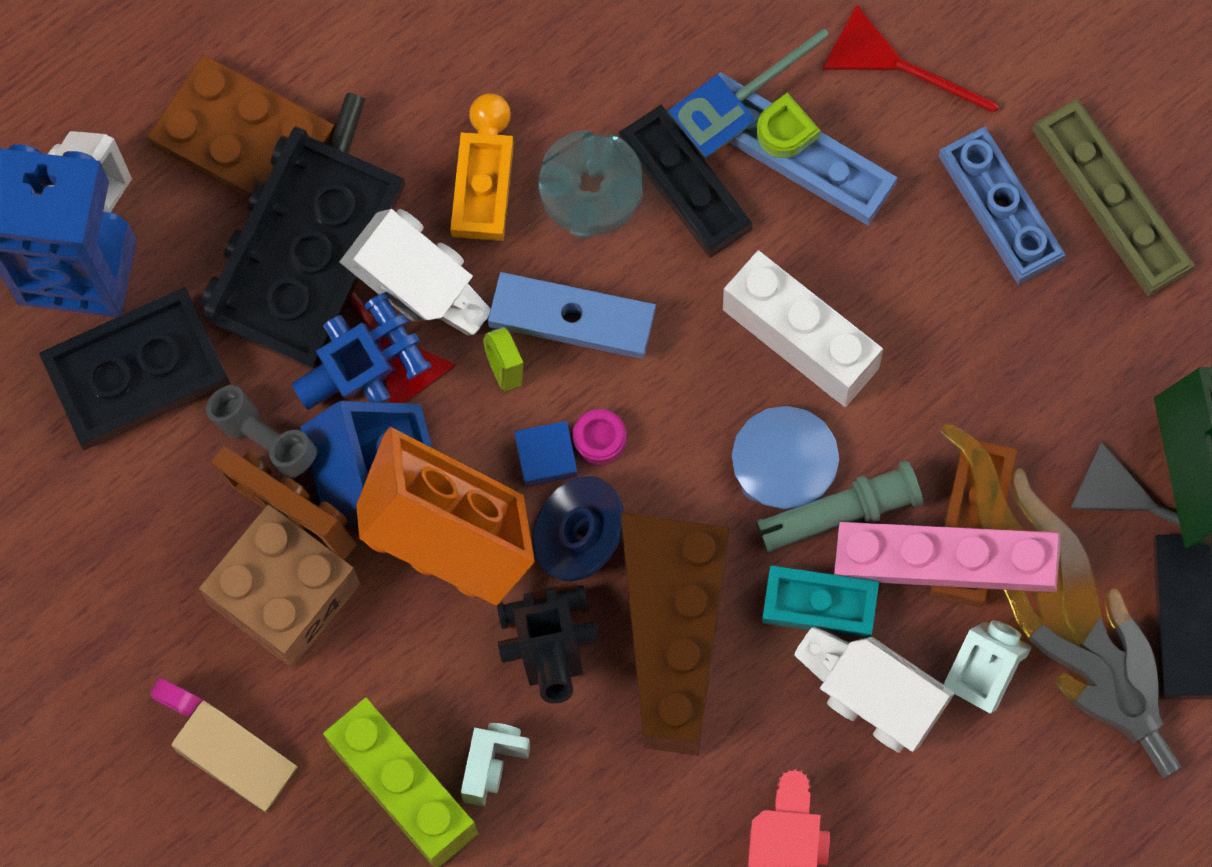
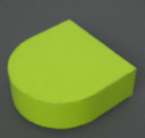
[757,93,821,158]
[483,327,524,392]

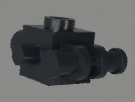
[497,584,599,704]

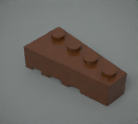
[621,513,730,756]

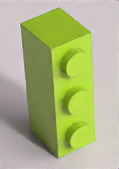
[323,697,478,867]

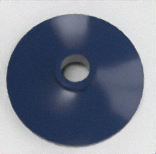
[533,476,624,582]

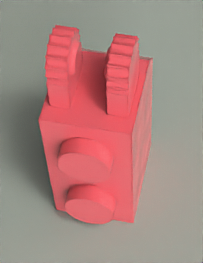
[748,769,830,867]

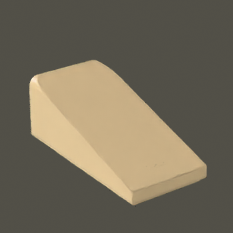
[172,701,298,813]

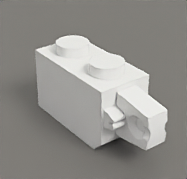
[340,209,491,336]
[794,627,955,753]

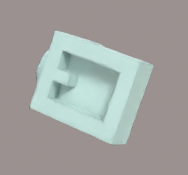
[943,620,1032,714]
[461,723,530,807]

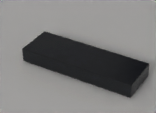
[619,104,753,258]
[1153,535,1212,700]

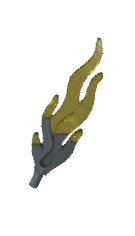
[941,424,1182,778]

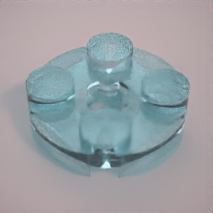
[539,131,642,238]

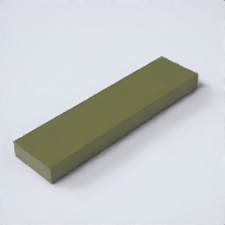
[1032,98,1195,298]

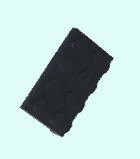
[201,126,406,370]

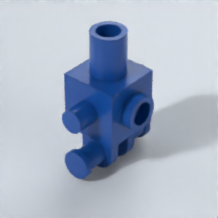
[292,292,432,410]

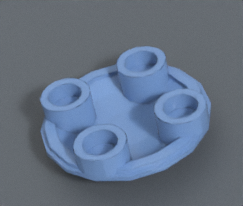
[732,406,839,510]

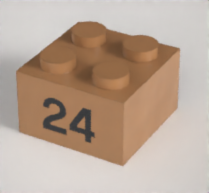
[199,504,360,668]

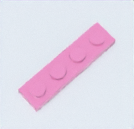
[834,522,1061,592]

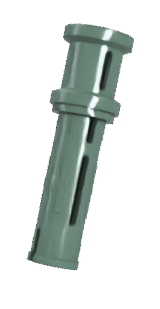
[756,460,924,553]

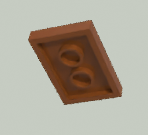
[147,54,335,199]

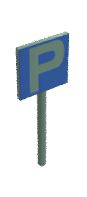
[668,29,829,159]

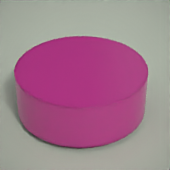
[573,409,627,466]
[150,677,208,718]

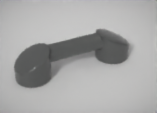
[206,385,318,479]

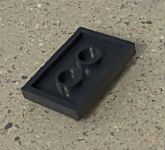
[39,287,231,451]

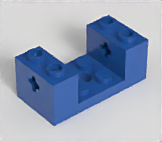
[0,144,137,318]

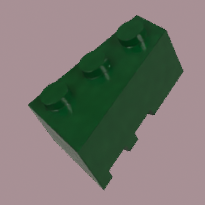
[1154,366,1212,549]

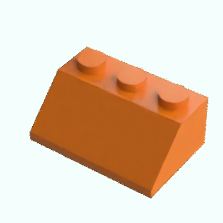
[356,427,535,606]

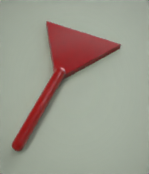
[822,5,999,112]
[349,292,456,403]

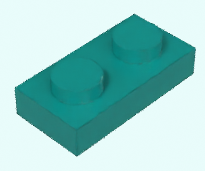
[762,565,879,638]

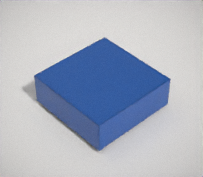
[514,421,578,487]

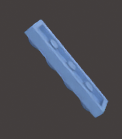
[718,72,897,226]

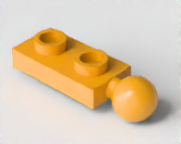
[450,93,514,241]

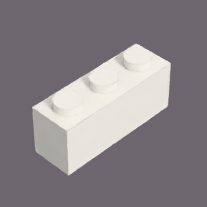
[723,250,883,408]

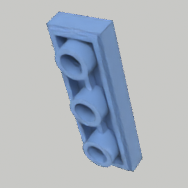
[938,126,1066,285]
[488,272,656,360]

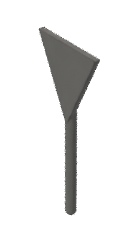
[1070,442,1180,526]

